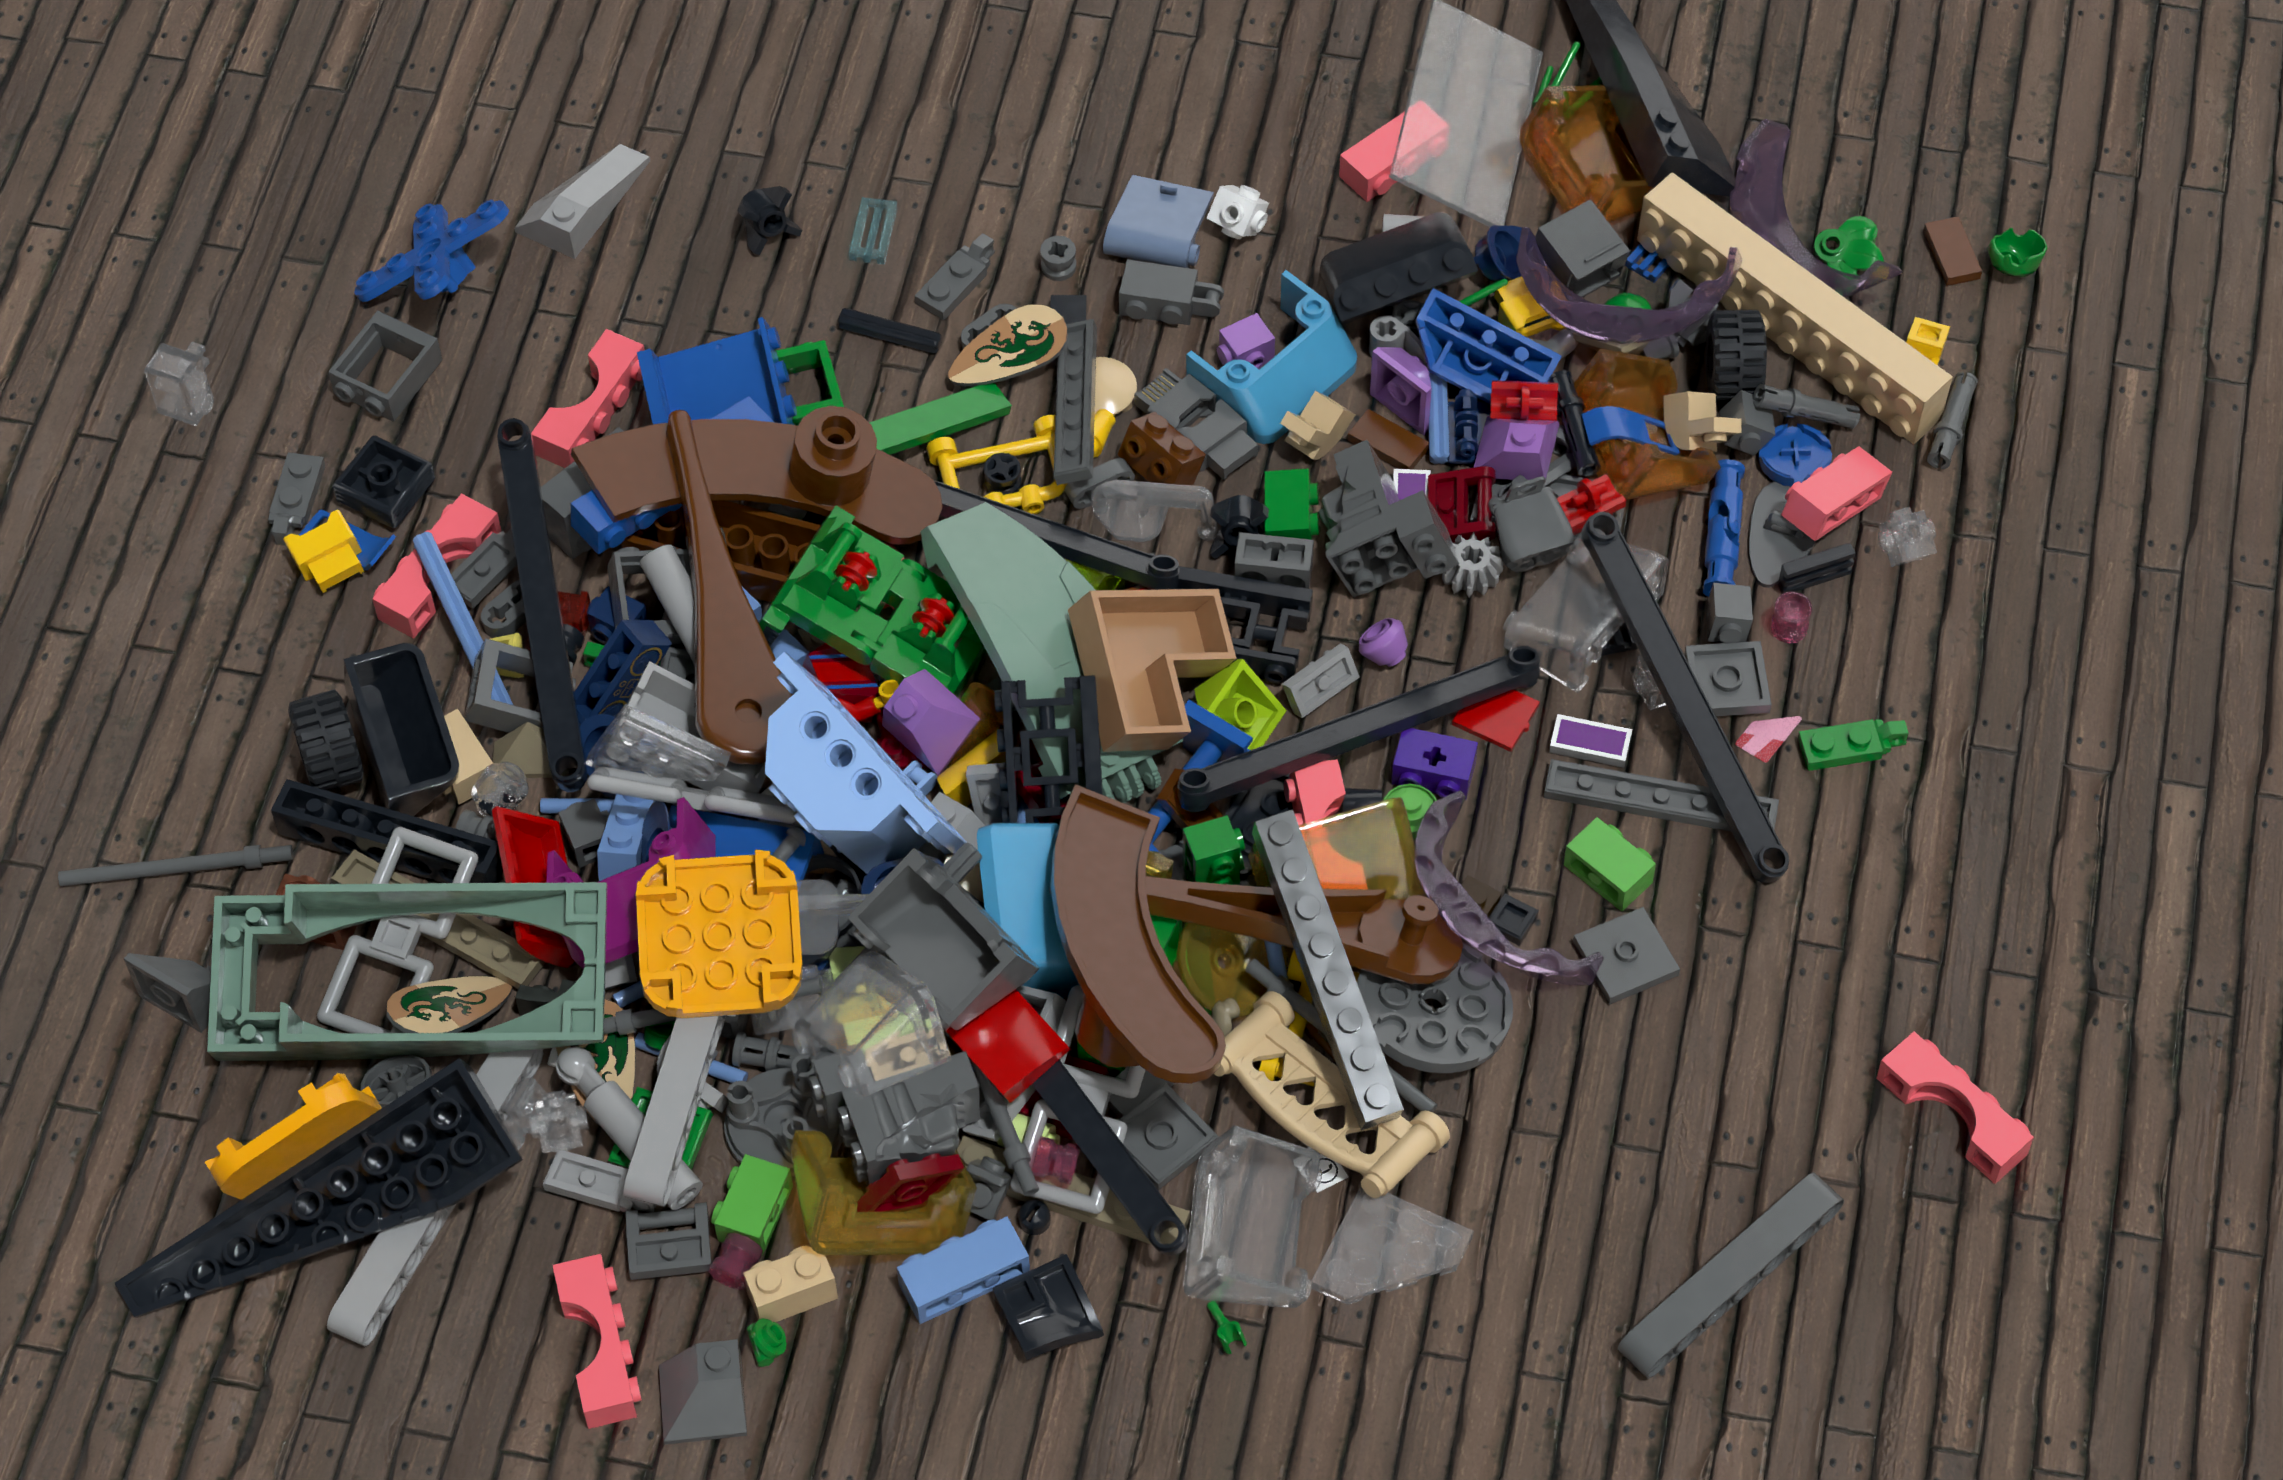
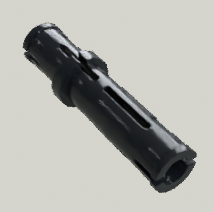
[1549,370,1601,476]

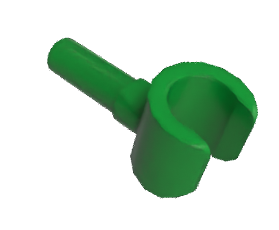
[1207,1301,1247,1354]

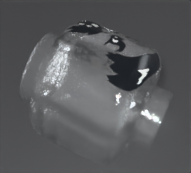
[471,762,529,817]

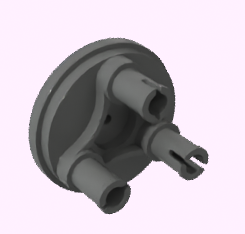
[724,1054,842,1180]

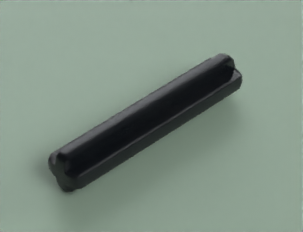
[838,308,942,353]

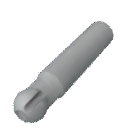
[639,545,695,664]
[556,1046,703,1210]

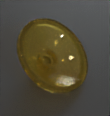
[1177,922,1288,1017]

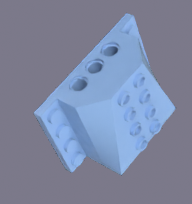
[765,652,967,874]

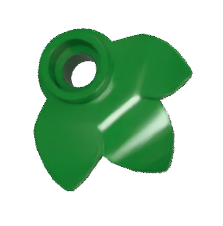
[1813,219,1884,287]

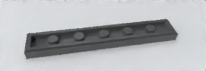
[1054,319,1097,485]
[1544,759,1779,832]

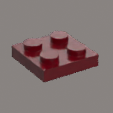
[854,1153,964,1219]

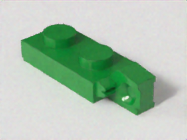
[1797,719,1909,771]

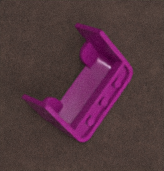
[546,797,716,970]

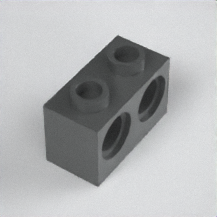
[1235,532,1314,589]

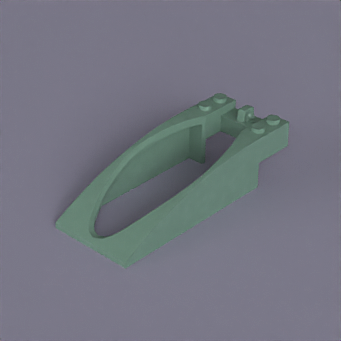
[207,882,607,1061]

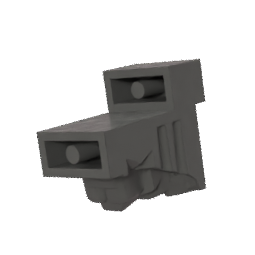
[1318,440,1459,598]
[809,1046,980,1186]

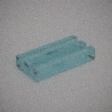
[849,197,898,265]

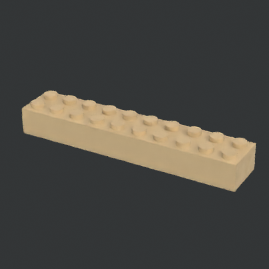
[1637,172,1953,445]

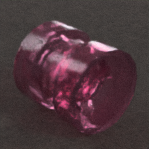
[1771,592,1812,643]
[1032,1136,1080,1185]
[709,1233,763,1290]

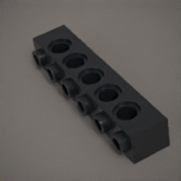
[271,779,503,883]

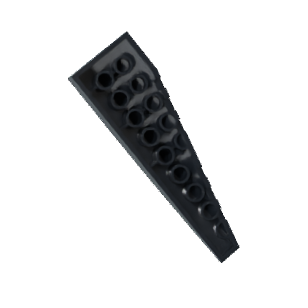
[1566,0,1742,198]
[115,1058,523,1318]

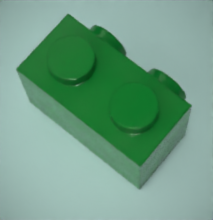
[1265,468,1319,540]
[1183,815,1245,885]

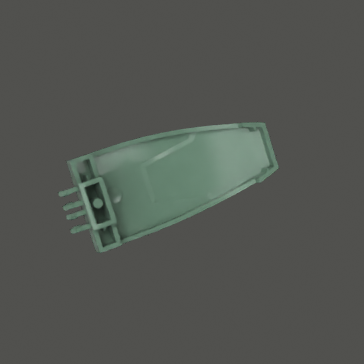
[920,502,1184,803]

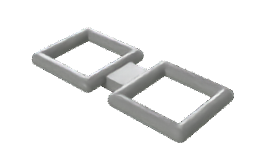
[587,767,798,824]
[317,827,478,1033]
[1010,985,1145,1214]

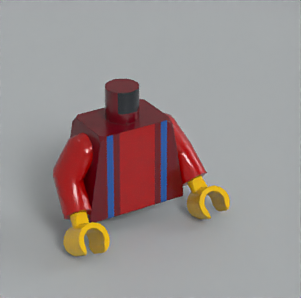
[793,643,899,722]

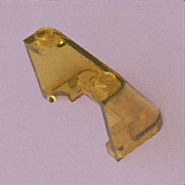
[1248,797,1427,899]
[791,1130,977,1255]

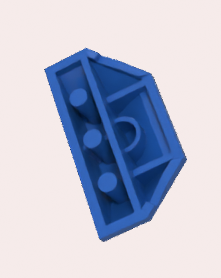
[1416,288,1562,404]

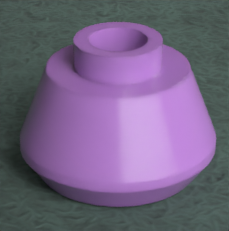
[1359,618,1408,667]

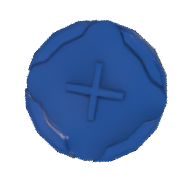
[1758,424,1832,486]

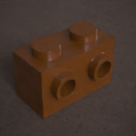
[1117,412,1206,498]

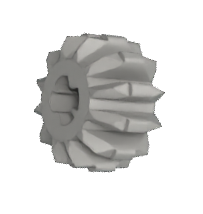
[1442,532,1503,598]

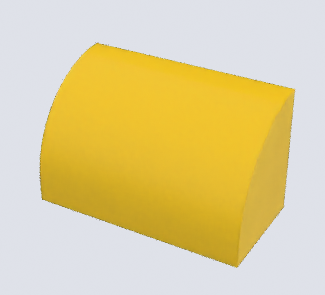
[937,730,1006,807]

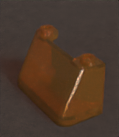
[1520,85,1654,223]
[1574,349,1721,500]

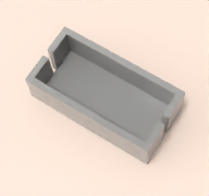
[609,661,766,793]

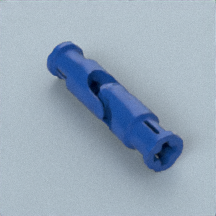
[1703,459,1745,597]

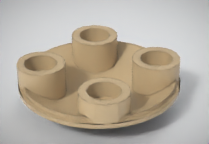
[1095,357,1137,415]

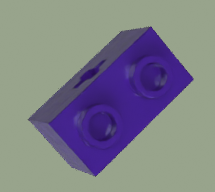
[1392,728,1478,800]

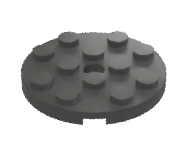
[1357,943,1513,1073]

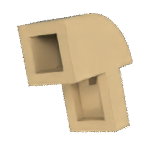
[1280,391,1356,460]
[1664,391,1742,452]

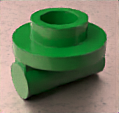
[747,1318,786,1367]

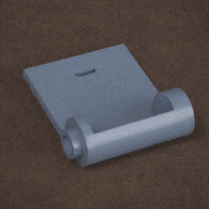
[1103,175,1214,268]

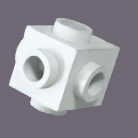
[1207,185,1269,239]

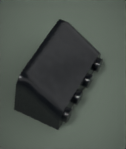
[1320,212,1478,325]
[343,643,459,816]

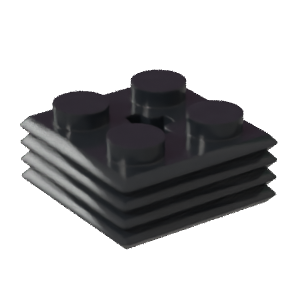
[332,435,435,528]

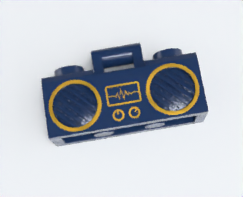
[574,620,672,724]

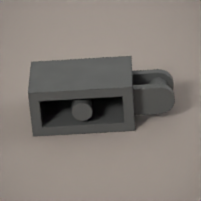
[1119,259,1224,325]

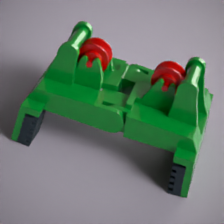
[758,505,986,698]

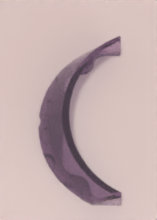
[1730,119,1903,298]
[1516,227,1742,344]
[1415,790,1604,985]

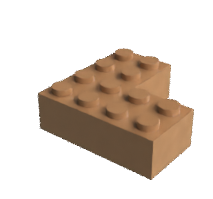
[1068,589,1237,752]

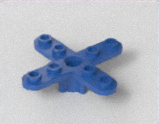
[354,200,509,302]

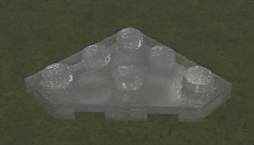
[585,704,731,781]
[1310,1186,1474,1305]

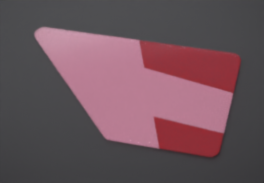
[1735,716,1802,763]

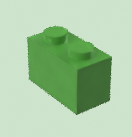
[1564,817,1656,912]
[711,1154,793,1255]

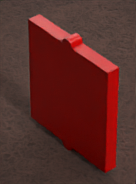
[1452,690,1540,752]

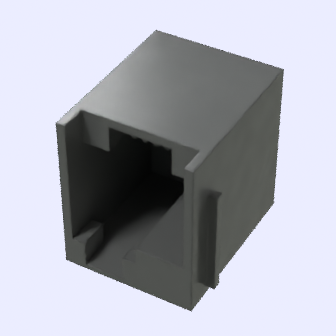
[1529,199,1630,305]

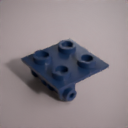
[1448,389,1491,464]

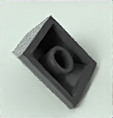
[124,953,211,1033]
[659,1339,747,1445]

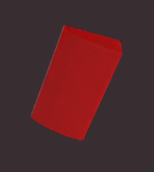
[492,806,575,968]
[902,977,1071,1103]

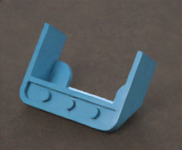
[1186,270,1357,444]
[977,823,1080,998]

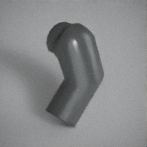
[1529,328,1579,360]

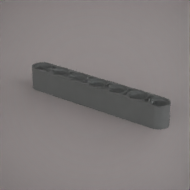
[1617,1172,1844,1379]

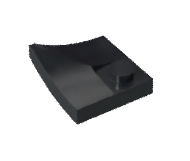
[992,1254,1104,1360]

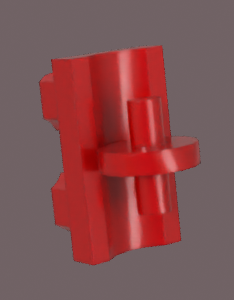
[1490,380,1558,421]
[1556,474,1627,535]

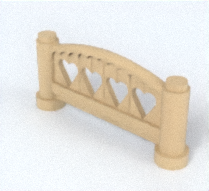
[1214,991,1450,1198]

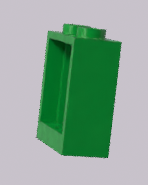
[776,340,844,426]

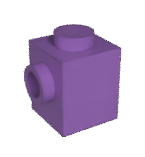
[1217,313,1275,369]

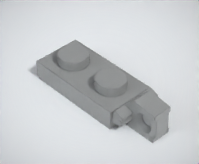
[543,1149,656,1212]

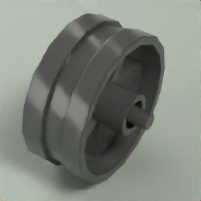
[361,1055,432,1108]

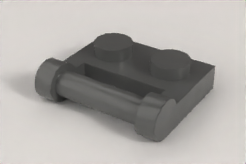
[626,1202,712,1280]

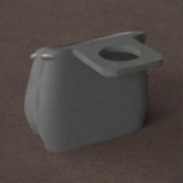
[1491,476,1575,572]

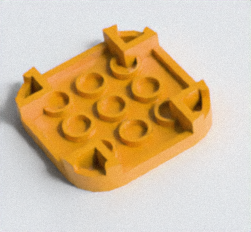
[635,850,803,1018]
[205,1073,382,1200]

